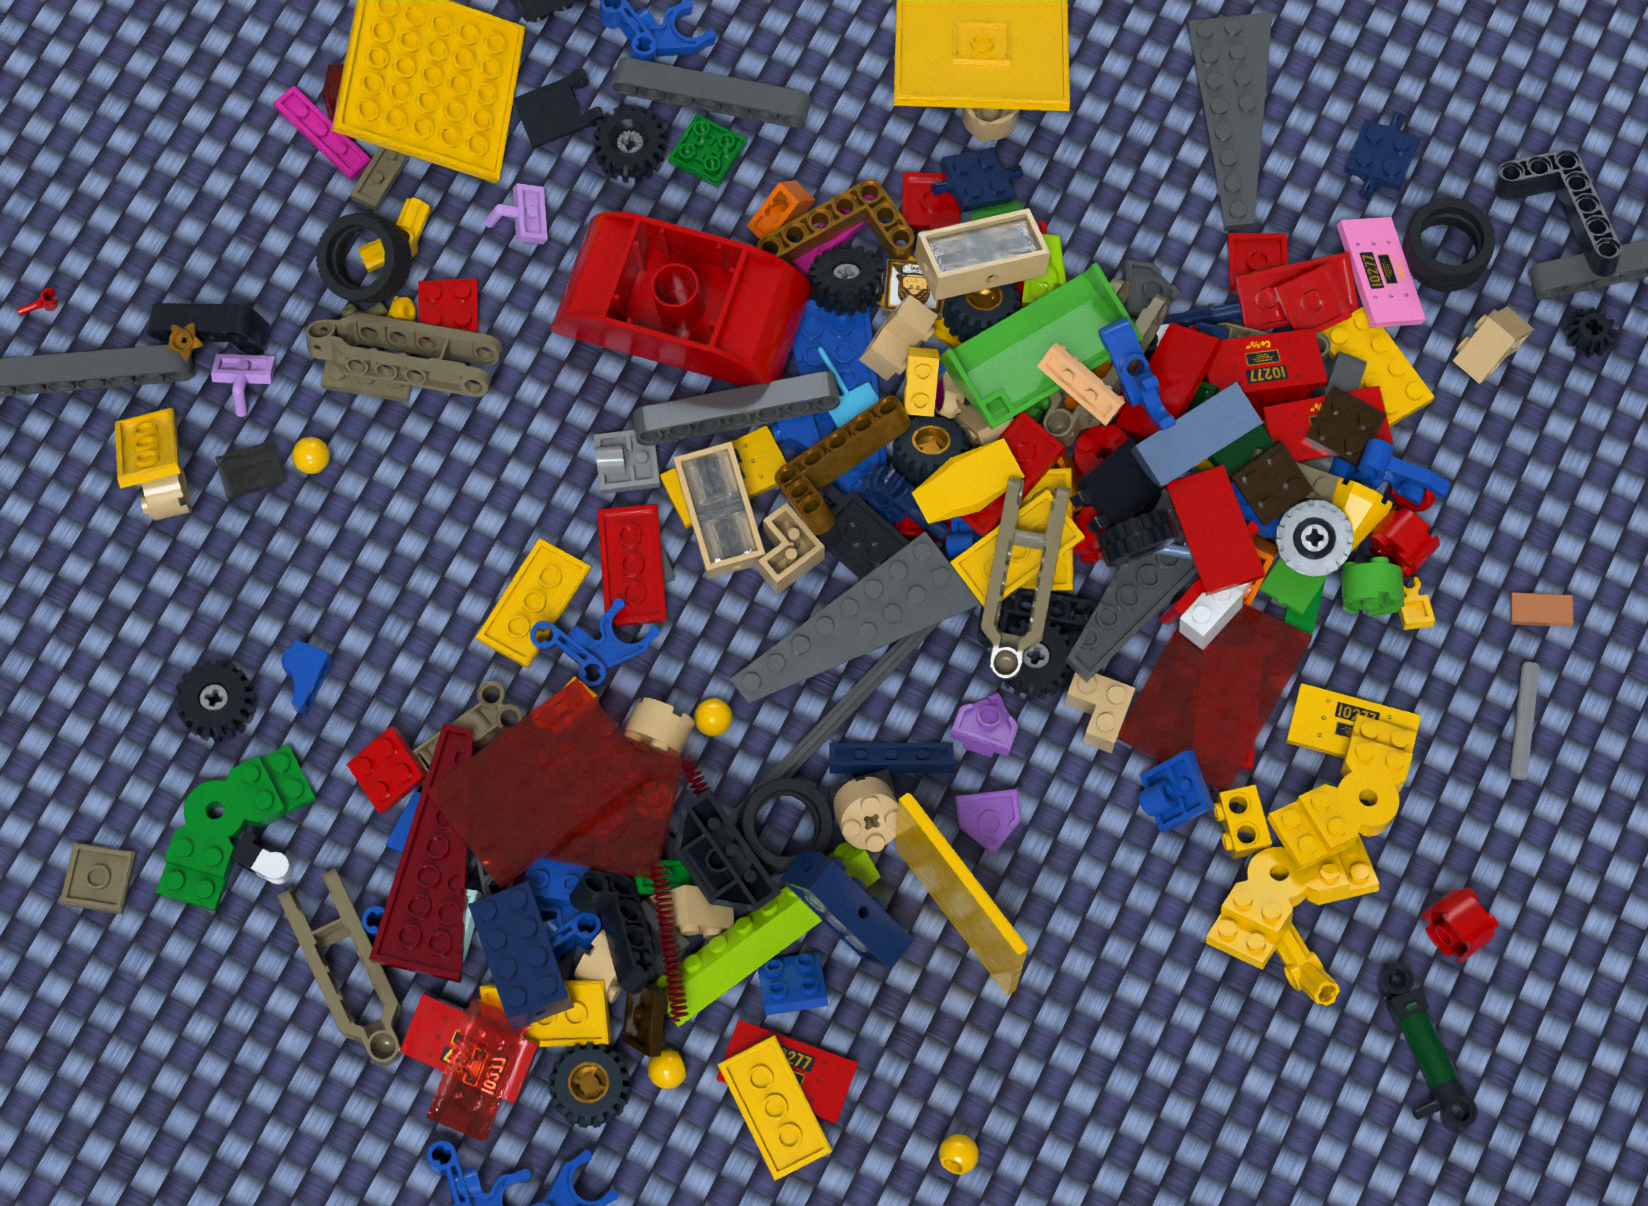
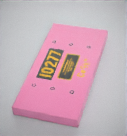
[1336,217,1426,328]

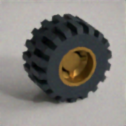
[942,283,1020,343]
[893,414,969,488]
[548,1043,631,1128]

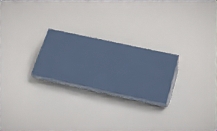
[1130,382,1263,487]

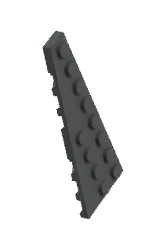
[1187,12,1272,231]
[1065,466,1202,683]
[730,531,980,704]

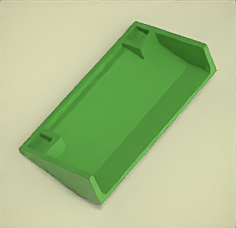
[939,262,1144,430]

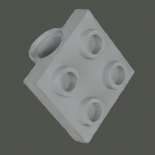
[594,430,660,494]

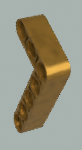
[757,179,914,263]
[774,396,911,535]

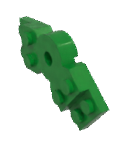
[156,744,317,912]

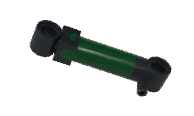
[1377,963,1478,1132]

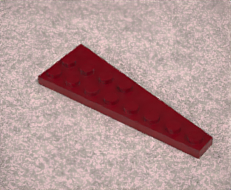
[369,723,475,983]

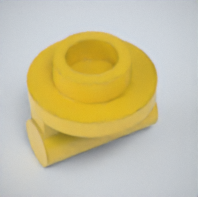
[387,296,416,322]

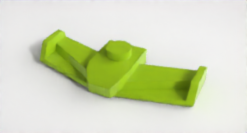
[1022,233,1067,306]

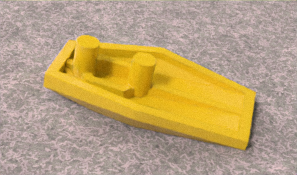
[912,438,1025,524]

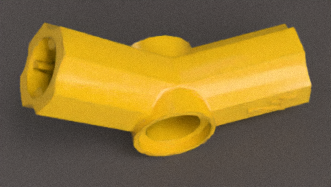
[357,197,431,273]
[1275,923,1340,1006]

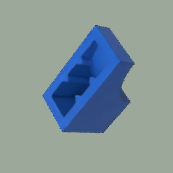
[770,415,821,453]
[281,639,333,716]

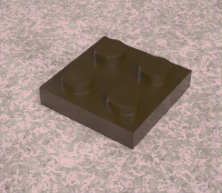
[1304,386,1387,468]
[1229,440,1314,526]
[622,983,668,1057]

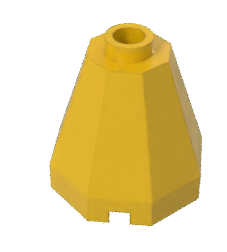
[1323,477,1393,553]

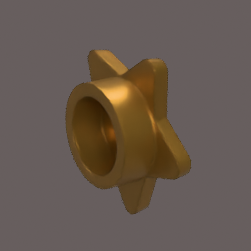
[167,323,203,361]

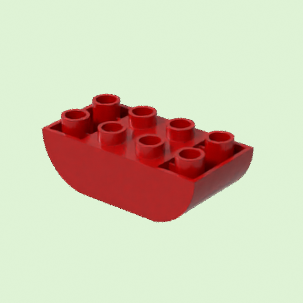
[550,211,812,387]

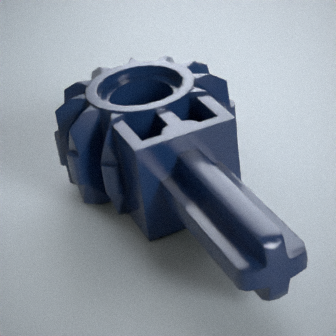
[860,465,950,541]

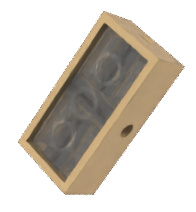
[915,208,1050,301]
[673,441,765,579]

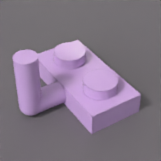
[484,183,548,244]
[211,354,276,417]

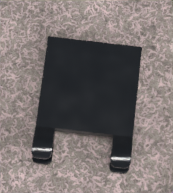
[513,68,604,149]

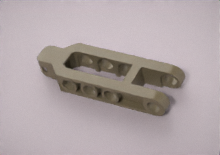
[1043,277,1170,447]
[306,312,502,397]
[981,477,1070,680]
[278,868,402,1066]

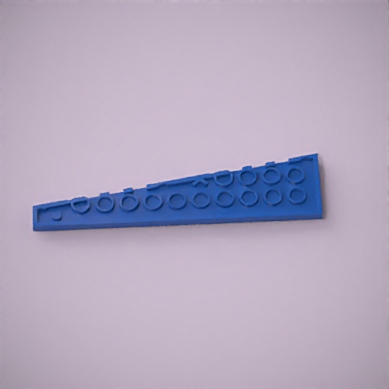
[792,300,894,581]

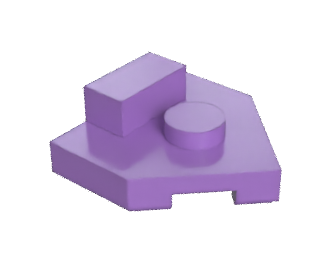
[950,692,1019,758]
[955,789,1021,855]

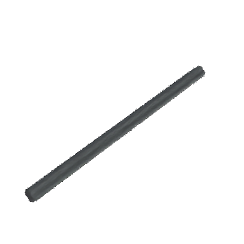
[728,621,942,828]

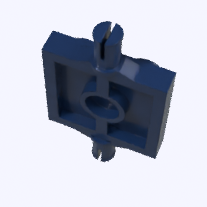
[1345,112,1421,200]
[931,147,1023,213]

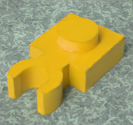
[1398,577,1435,630]

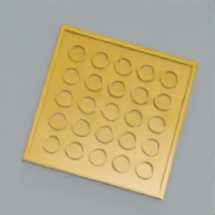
[331,0,526,183]

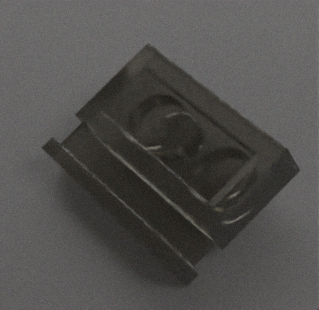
[215,440,286,500]

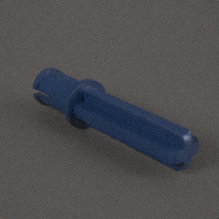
[1162,301,1242,328]

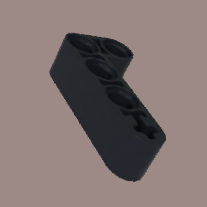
[146,303,270,355]
[977,588,1097,648]
[569,870,657,994]

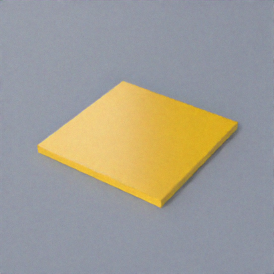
[894,0,1070,111]
[894,793,1028,996]

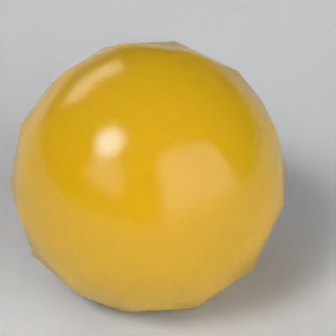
[292,436,330,475]
[694,698,733,736]
[647,1049,686,1089]
[939,1134,979,1175]

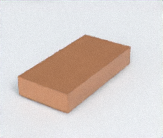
[1510,592,1573,627]

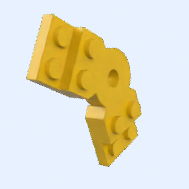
[1267,714,1417,871]
[1206,834,1379,970]

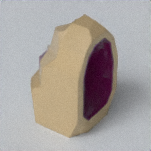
[935,370,968,419]

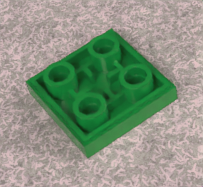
[668,114,747,189]

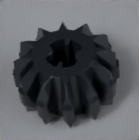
[1565,307,1617,359]

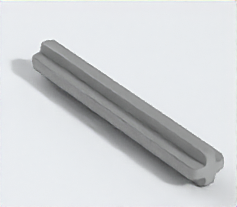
[1509,662,1540,780]

